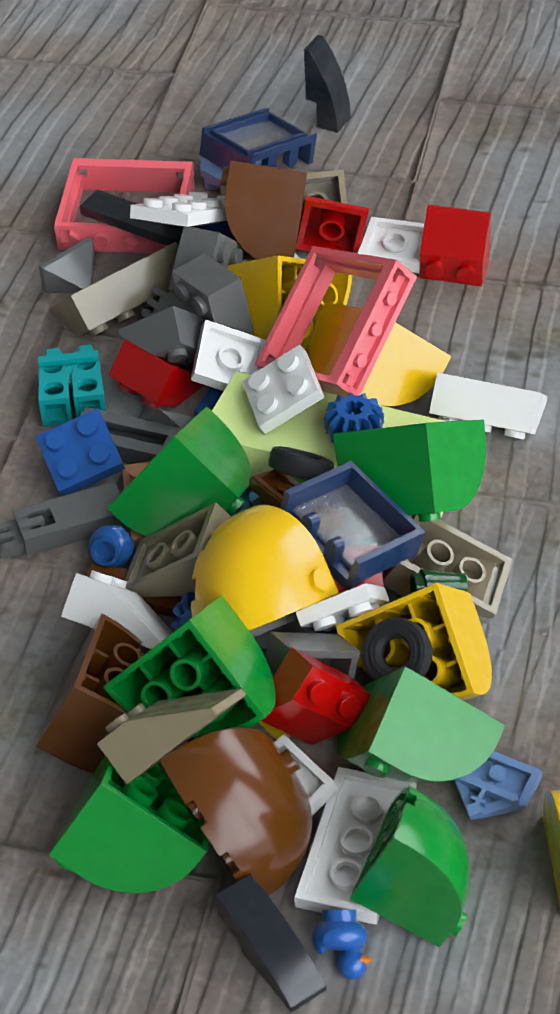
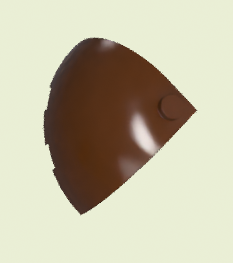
[220,160,307,259]
[36,613,146,773]
[160,728,312,895]

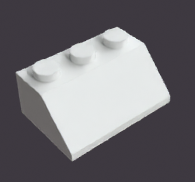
[429,373,548,439]

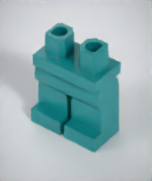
[38,345,106,427]

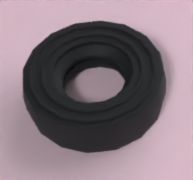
[268,446,334,480]
[362,617,432,680]

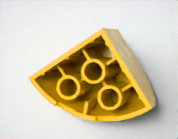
[228,255,352,351]
[308,303,451,406]
[191,505,339,631]
[335,583,492,700]

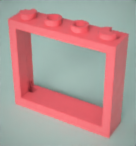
[54,158,195,253]
[255,246,417,397]

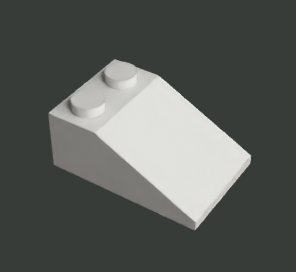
[61,570,173,649]

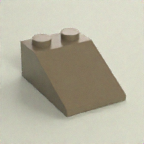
[125,503,231,597]
[383,515,513,618]
[97,688,247,784]

